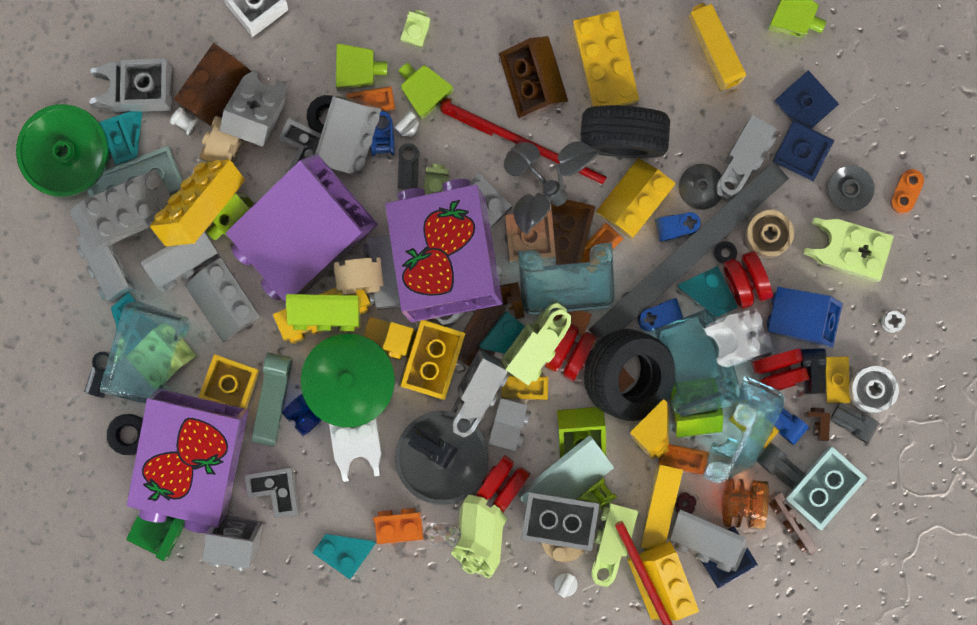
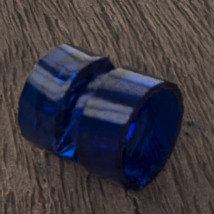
[281,394,322,437]

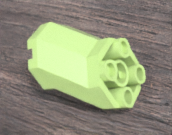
[451,495,508,578]

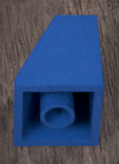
[767,287,843,348]

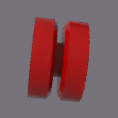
[723,250,773,310]
[545,323,597,382]
[751,348,809,394]
[475,454,531,513]

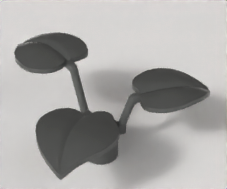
[504,141,599,235]

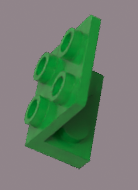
[126,514,185,562]

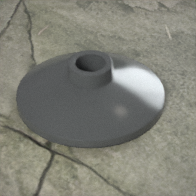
[679,164,724,210]
[828,165,874,212]

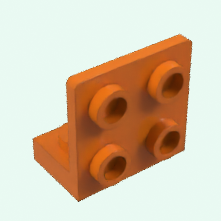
[373,508,424,544]

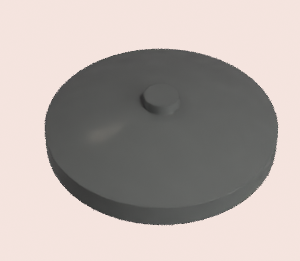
[395,411,489,504]

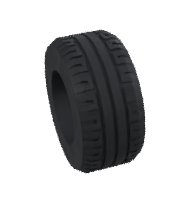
[580,105,670,158]
[584,329,675,421]

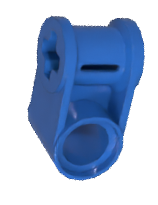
[371,111,395,156]
[654,212,701,242]
[638,298,684,332]

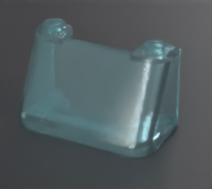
[518,243,615,315]
[100,301,190,404]
[655,309,743,416]
[702,376,785,483]

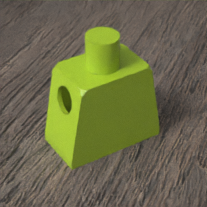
[768,0,827,38]
[336,44,388,91]
[398,62,454,120]
[206,193,255,241]

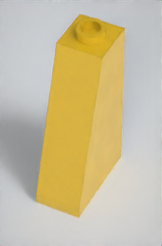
[689,3,747,92]
[639,465,683,552]

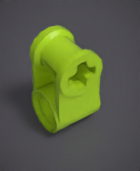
[575,478,617,509]

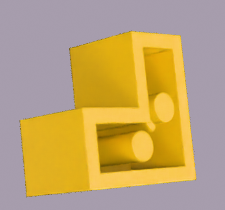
[364,317,415,360]

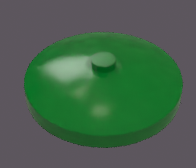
[16,104,109,197]
[301,334,395,427]

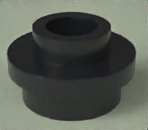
[714,241,737,264]

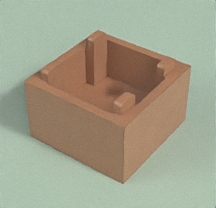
[505,210,556,263]

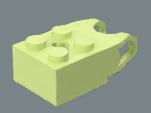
[803,218,894,282]
[501,302,571,385]
[591,503,638,587]

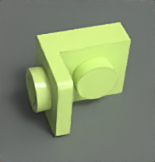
[400,10,431,48]
[424,164,449,195]

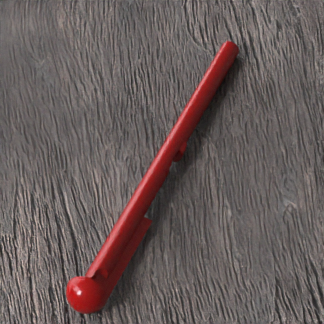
[440,98,607,185]
[615,521,673,625]

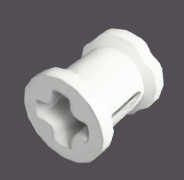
[170,106,201,136]
[881,311,905,333]

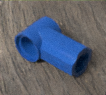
[761,400,809,445]

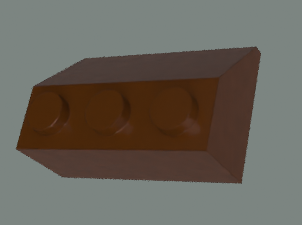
[499,36,568,118]
[174,43,252,127]

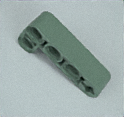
[252,352,293,447]

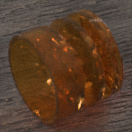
[721,478,769,530]

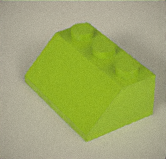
[286,294,361,331]

